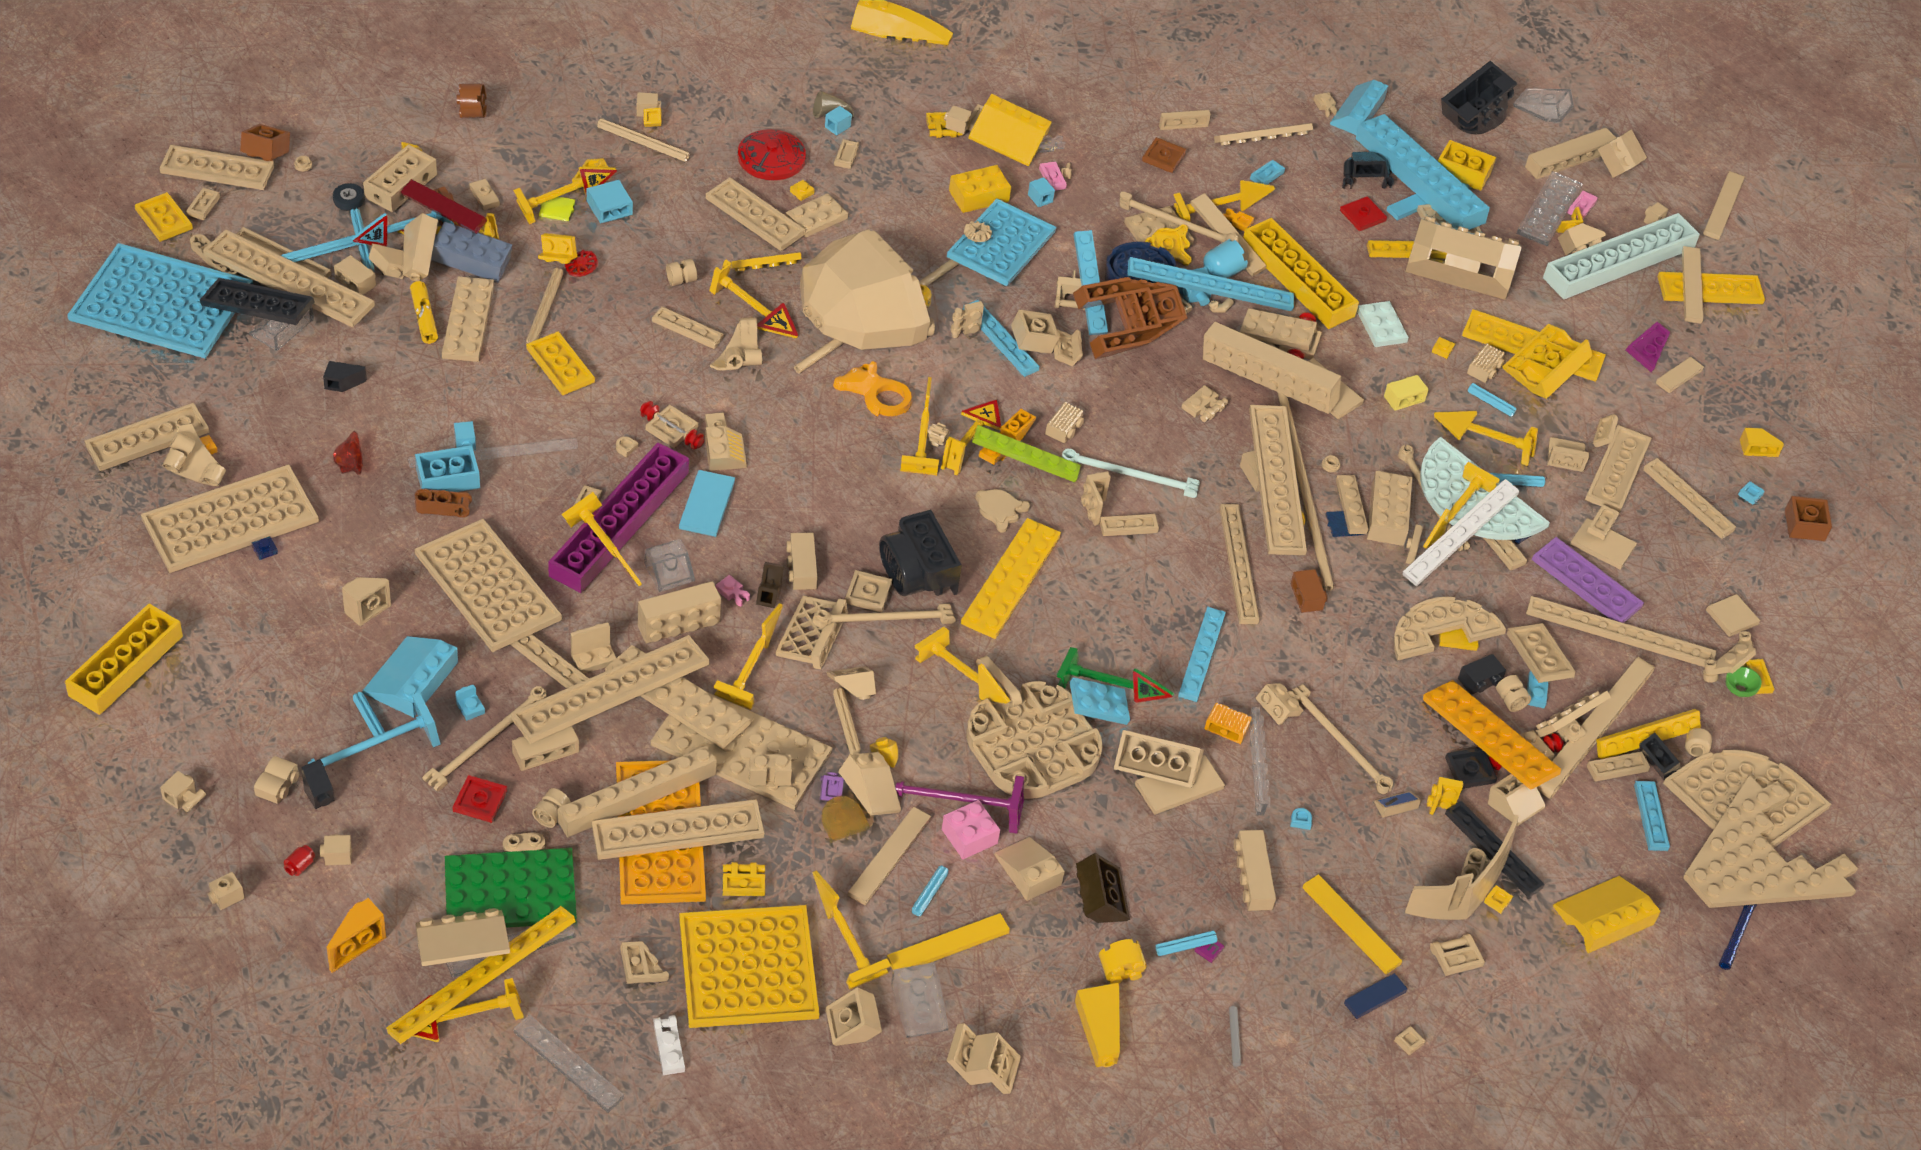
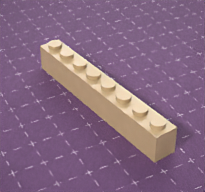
[558,746,717,838]

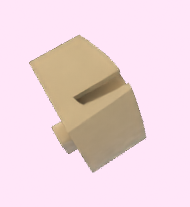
[1405,814,1519,920]

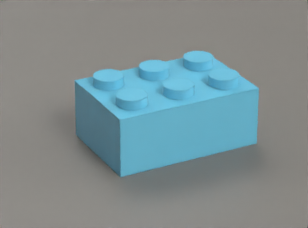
[415,445,480,492]

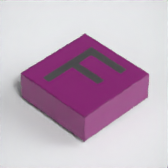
[1194,941,1224,963]

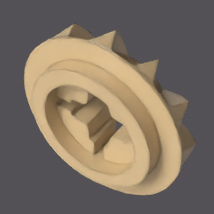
[964,221,992,242]

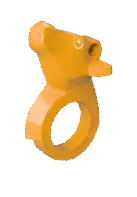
[833,361,912,417]

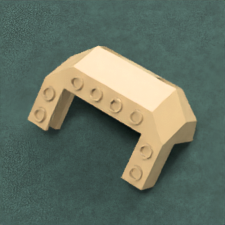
[1406,215,1522,300]

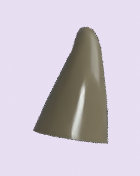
[813,91,854,118]

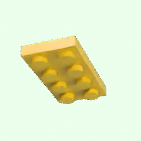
[526,331,595,396]

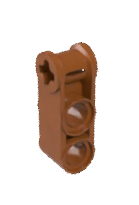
[415,489,472,518]

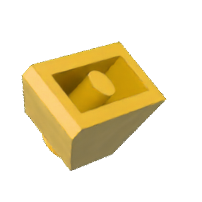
[1740,428,1784,457]

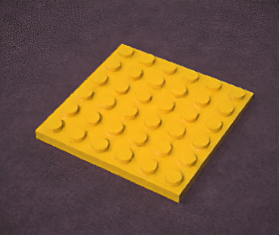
[679,905,819,1028]

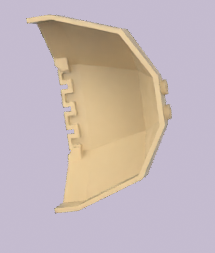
[800,229,930,350]

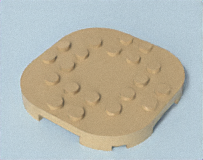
[966,681,1102,799]

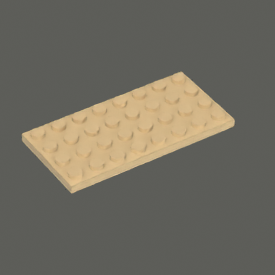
[141,465,319,573]
[415,519,562,652]
[651,691,832,810]

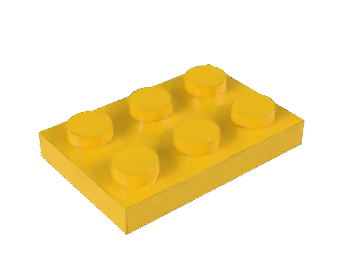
[135,192,193,242]

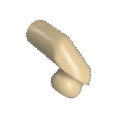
[1209,298,1234,313]

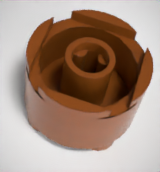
[456,83,487,118]

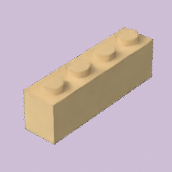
[1234,830,1276,911]

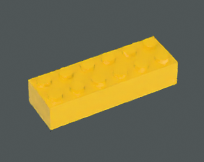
[65,603,183,715]

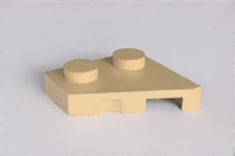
[620,941,669,984]

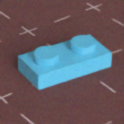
[1250,160,1285,185]
[1527,670,1548,708]

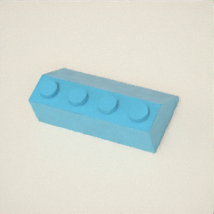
[1330,80,1388,135]

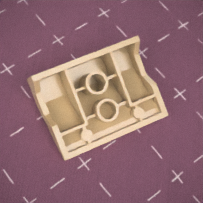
[415,908,510,966]

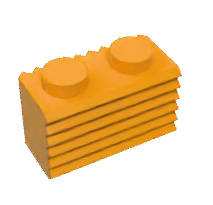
[1204,703,1252,744]

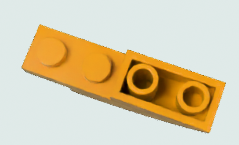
[979,409,1036,465]

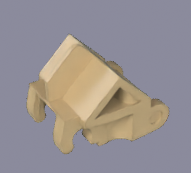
[1055,270,1085,311]

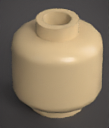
[1685,728,1712,757]

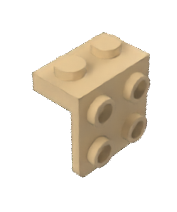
[1081,471,1110,526]

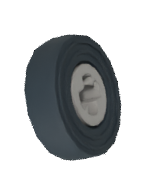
[333,183,365,211]

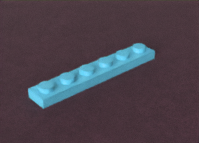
[1073,230,1108,335]
[1178,607,1226,702]

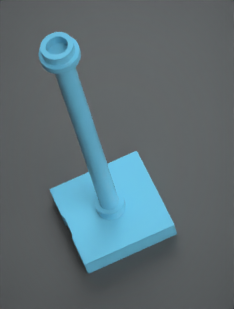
[308,692,440,766]

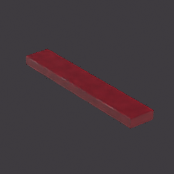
[401,179,487,234]

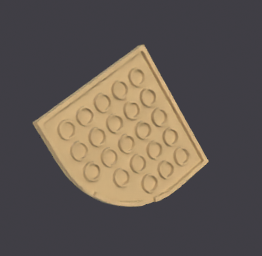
[1663,750,1831,848]

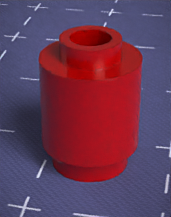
[283,845,315,876]

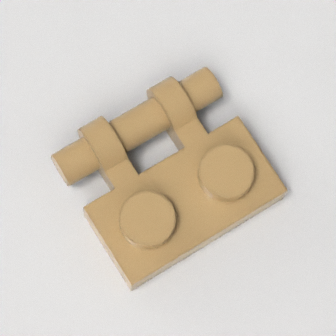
[951,301,984,338]
[1182,385,1228,422]

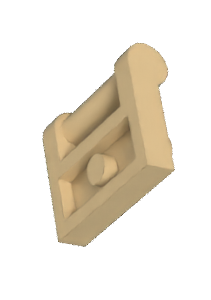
[1430,934,1485,976]

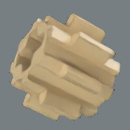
[927,423,950,447]

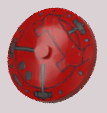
[738,129,806,181]

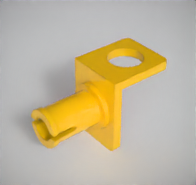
[1557,207,1584,233]

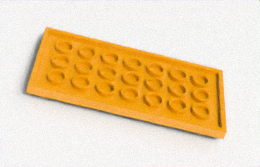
[616,760,706,905]

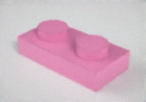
[1039,161,1067,191]
[1567,191,1598,219]

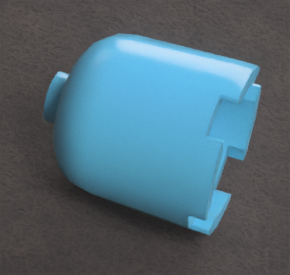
[1203,239,1248,278]

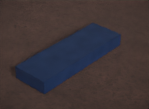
[1344,973,1407,1019]

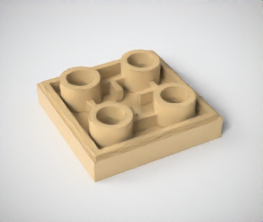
[1706,594,1760,637]

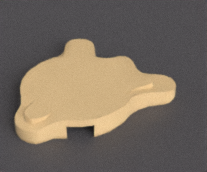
[975,489,1030,533]

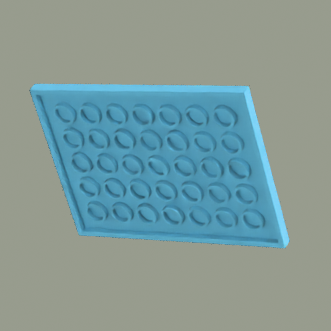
[67,243,253,359]

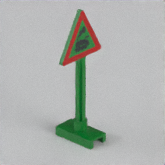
[1057,647,1174,703]

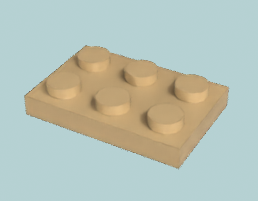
[786,193,848,237]

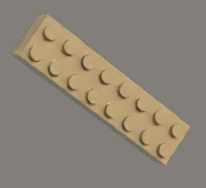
[1203,322,1341,414]

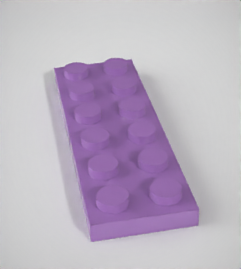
[1532,537,1644,623]

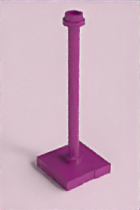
[895,776,1024,834]

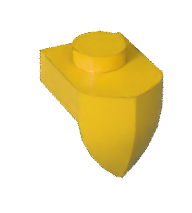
[869,737,898,768]

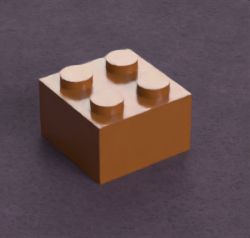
[240,124,290,161]
[1785,496,1832,541]

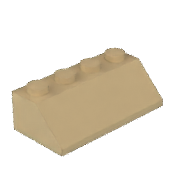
[1114,730,1204,788]

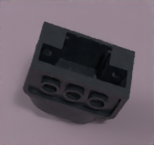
[1441,61,1517,135]
[879,509,962,596]

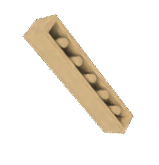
[1525,128,1616,179]

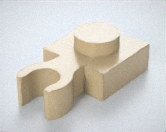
[1313,93,1337,117]

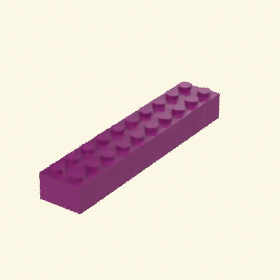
[548,442,689,593]

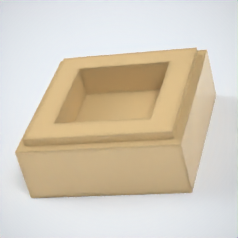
[1394,1026,1425,1055]

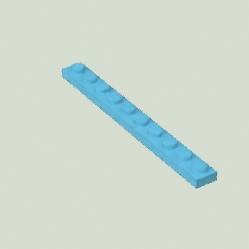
[1128,257,1294,311]

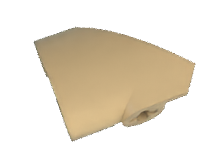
[710,317,762,370]
[163,424,226,487]

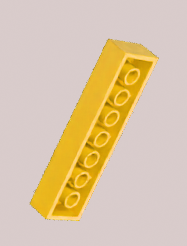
[1243,218,1359,329]

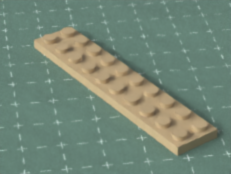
[203,230,375,327]
[1249,405,1307,555]
[511,635,709,744]

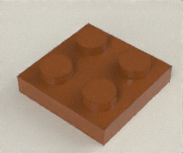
[1142,137,1186,173]

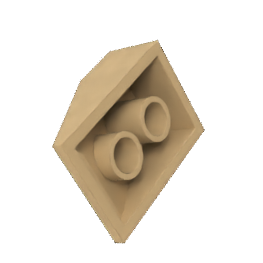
[1598,129,1647,178]
[838,752,901,816]
[994,837,1065,901]

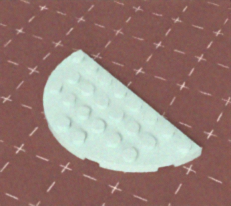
[1420,437,1550,540]

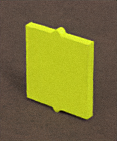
[539,197,575,221]

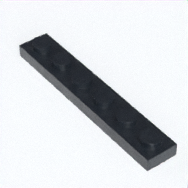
[1445,801,1545,898]

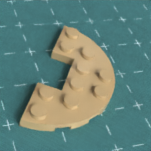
[1394,597,1506,660]

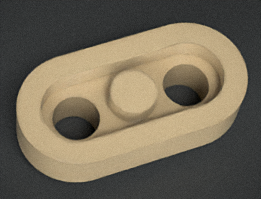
[503,833,545,852]

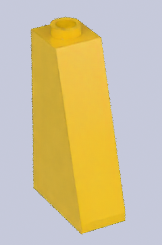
[1075,983,1120,1067]

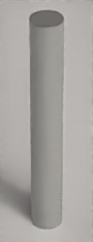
[1229,1006,1241,1067]

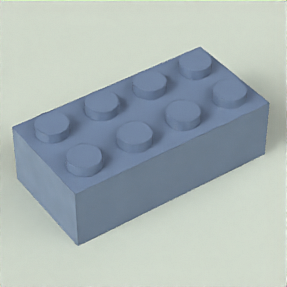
[431,222,512,282]

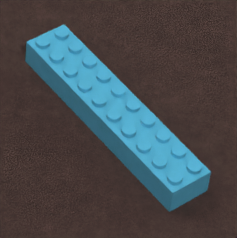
[1356,114,1490,230]

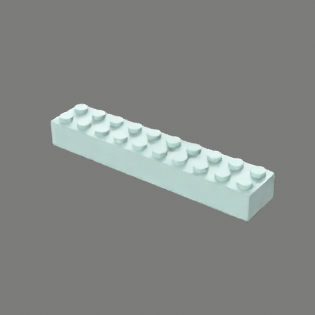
[1543,213,1700,300]

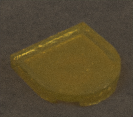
[821,796,869,843]

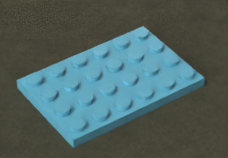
[947,198,1056,286]

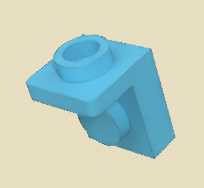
[456,685,485,721]

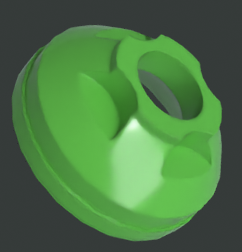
[1725,667,1762,697]

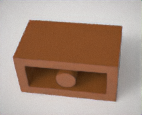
[1290,569,1327,613]

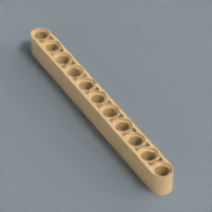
[1537,657,1655,799]

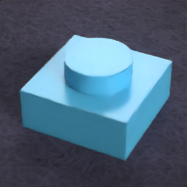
[1738,481,1765,505]

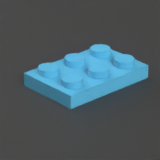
[1070,677,1130,725]

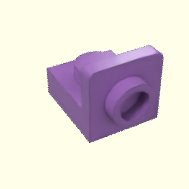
[820,772,844,803]

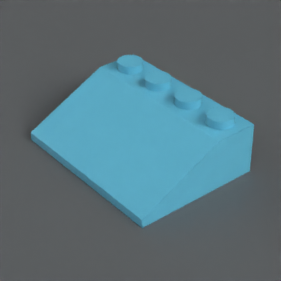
[362,636,458,718]

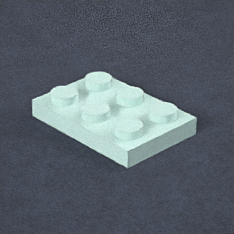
[1357,301,1409,347]

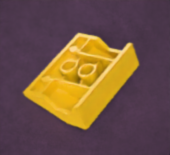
[968,94,1052,167]
[1502,324,1592,399]
[1553,876,1661,954]

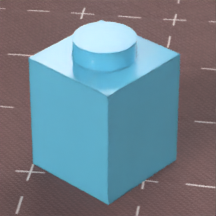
[825,106,852,136]
[1028,177,1055,207]
[454,421,476,451]

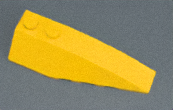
[851,0,953,45]

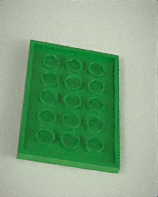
[445,848,577,928]

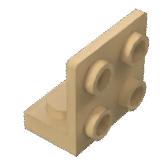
[1547,437,1589,472]
[571,622,616,674]

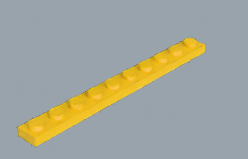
[386,906,575,1044]

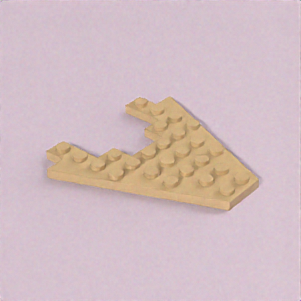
[1683,775,1858,908]

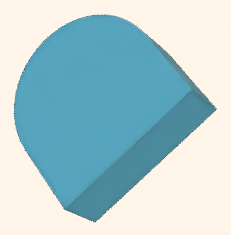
[1290,808,1312,830]

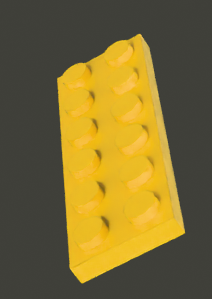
[1657,272,1765,304]

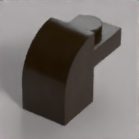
[756,562,784,608]

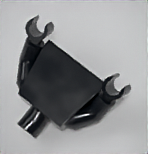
[1342,152,1394,189]

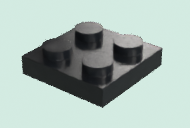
[1445,748,1497,789]

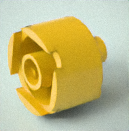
[1099,939,1147,984]

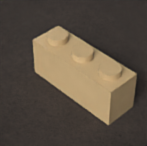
[786,533,817,590]
[512,726,579,771]

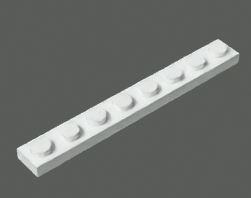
[1403,479,1519,587]

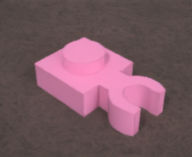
[715,575,750,607]

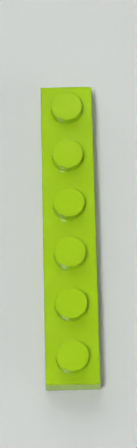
[972,425,1081,483]

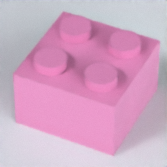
[942,800,1000,859]

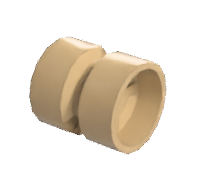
[666,258,697,286]
[1496,675,1531,712]
[532,788,571,828]

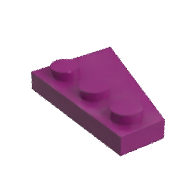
[1625,321,1670,373]

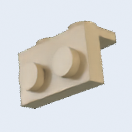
[1054,329,1083,367]
[1256,683,1304,725]

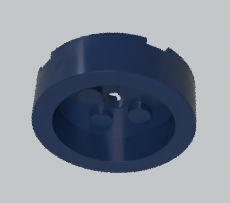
[1105,242,1176,283]

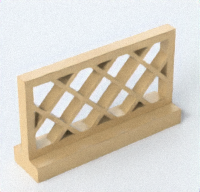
[776,596,848,670]

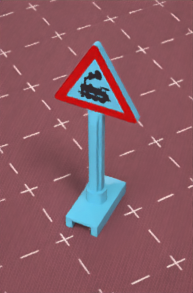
[351,211,454,247]

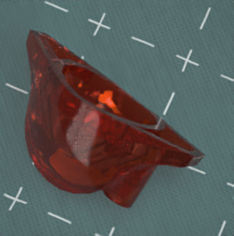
[333,431,363,475]

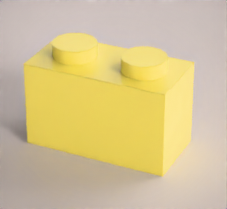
[1384,375,1429,411]

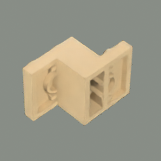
[947,1023,1021,1094]

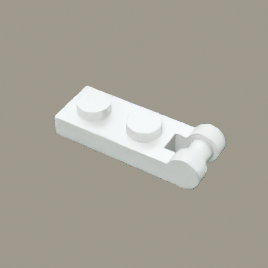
[653,1015,685,1075]

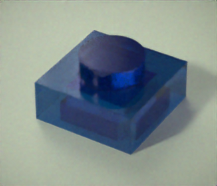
[252,536,278,560]

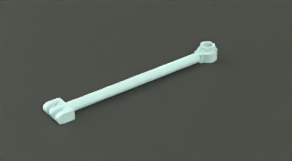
[1062,449,1200,498]

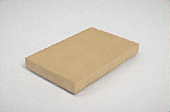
[1571,518,1637,570]

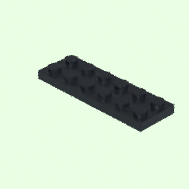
[200,278,315,325]

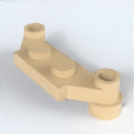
[1703,631,1756,683]

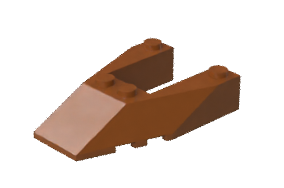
[1073,277,1187,359]

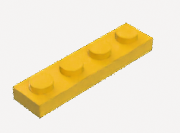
[729,252,801,272]

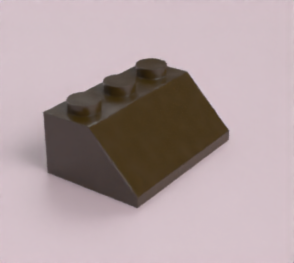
[1076,853,1130,923]

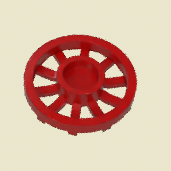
[565,250,598,277]

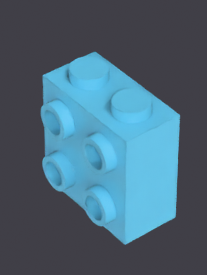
[587,180,633,224]

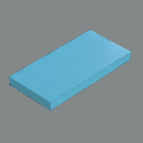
[679,470,735,537]

